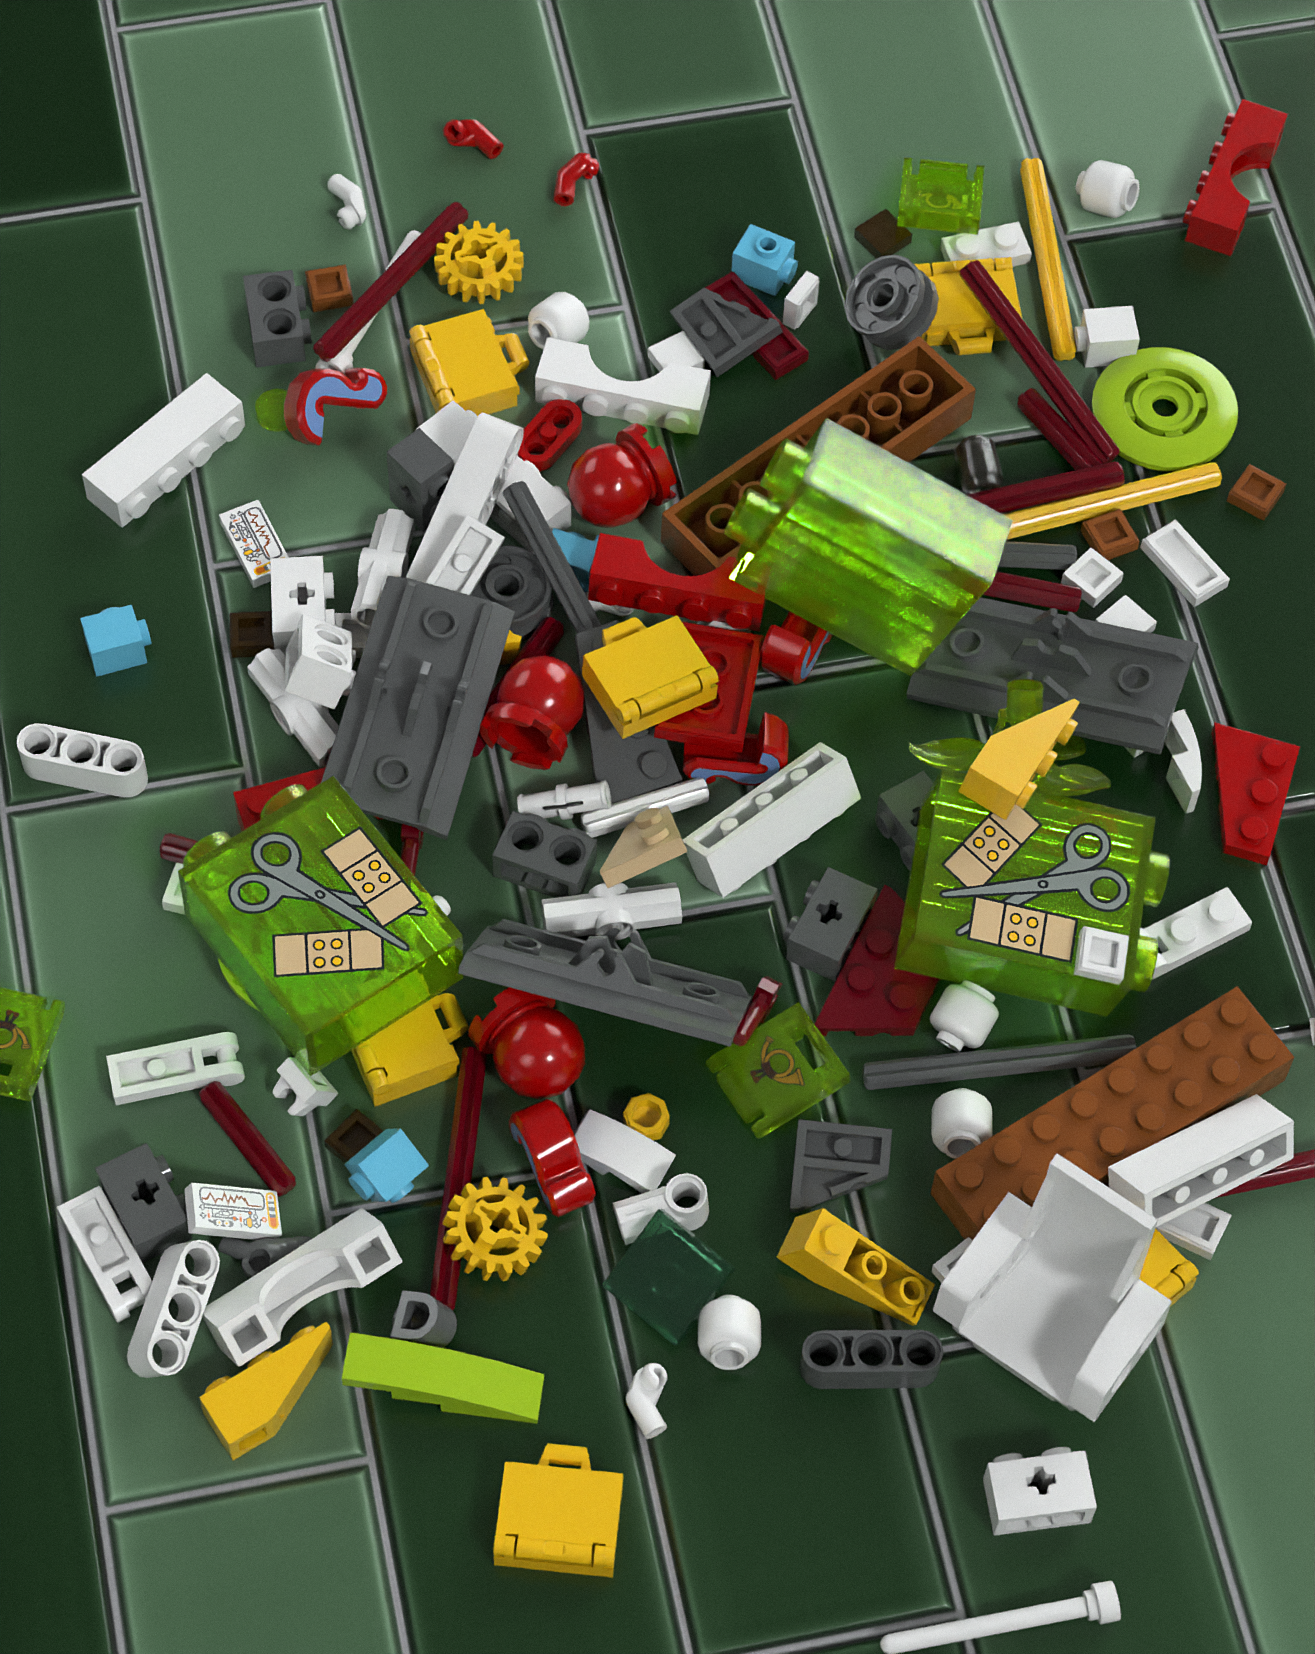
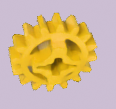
[434,221,524,304]
[442,1177,548,1281]

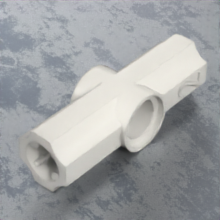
[351,509,415,630]
[247,648,339,768]
[541,882,682,941]

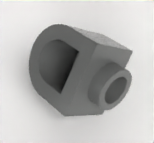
[390,1291,457,1348]

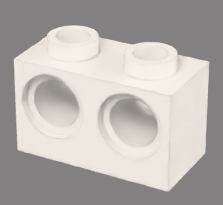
[285,614,356,709]

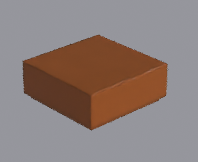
[305,264,354,312]
[1227,464,1286,521]
[1080,509,1140,560]

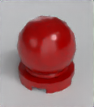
[567,423,677,528]
[480,656,584,770]
[468,987,585,1100]

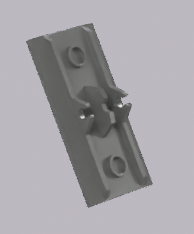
[315,576,515,840]
[906,591,1199,755]
[458,919,753,1047]

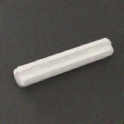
[581,777,709,838]

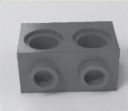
[243,270,312,368]
[492,811,597,898]

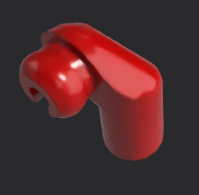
[443,119,504,159]
[554,152,599,206]

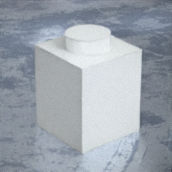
[1074,306,1140,368]

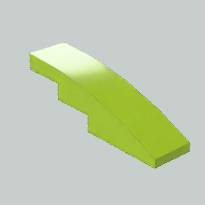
[342,1332,544,1424]

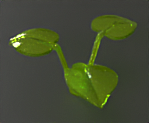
[908,679,1111,796]

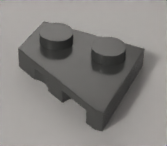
[670,288,783,377]
[789,1119,892,1213]

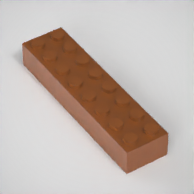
[661,336,976,576]
[930,986,1294,1241]

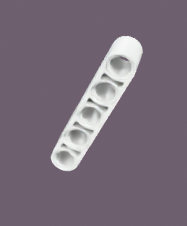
[406,412,524,583]

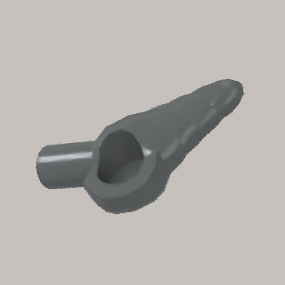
[218,1236,312,1279]

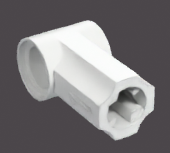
[613,1173,709,1245]

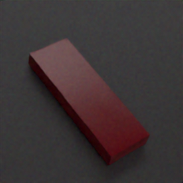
[705,271,809,380]

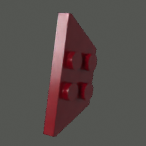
[812,885,951,1037]

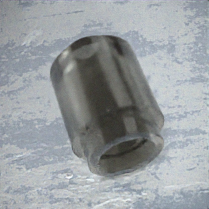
[954,435,1003,495]

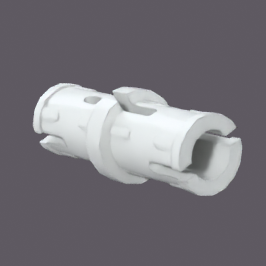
[517,780,611,820]

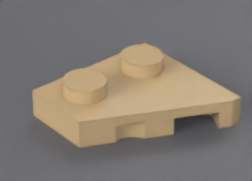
[600,806,688,888]

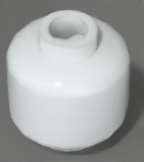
[1076,160,1139,218]
[528,292,589,350]
[930,980,999,1052]
[931,1088,993,1159]
[698,1295,761,1370]

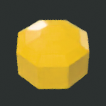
[623,1093,670,1141]

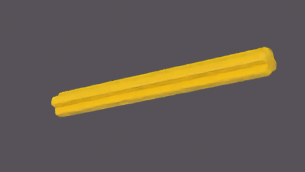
[1020,157,1077,362]
[980,462,1222,541]

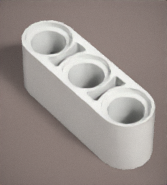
[16,723,148,797]
[127,1240,220,1378]

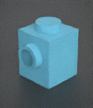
[732,224,798,296]
[80,605,152,677]
[344,1129,429,1203]

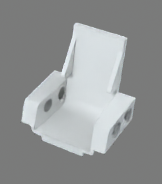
[933,1154,1172,1422]

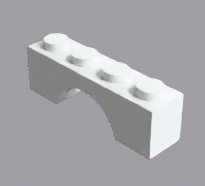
[535,337,711,435]
[202,1208,402,1367]

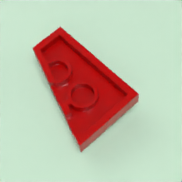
[1212,722,1300,865]

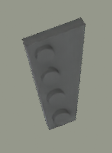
[575,620,682,804]

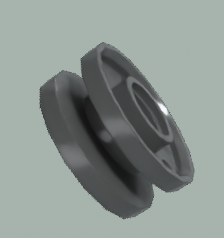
[844,255,939,350]
[471,545,554,641]

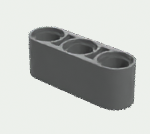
[799,1330,943,1389]

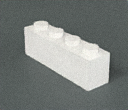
[82,373,245,528]
[416,400,571,553]
[683,742,861,898]
[1108,1094,1294,1227]

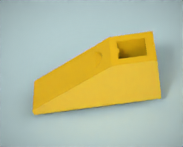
[958,699,1080,820]
[777,1208,935,1326]
[199,1322,333,1461]

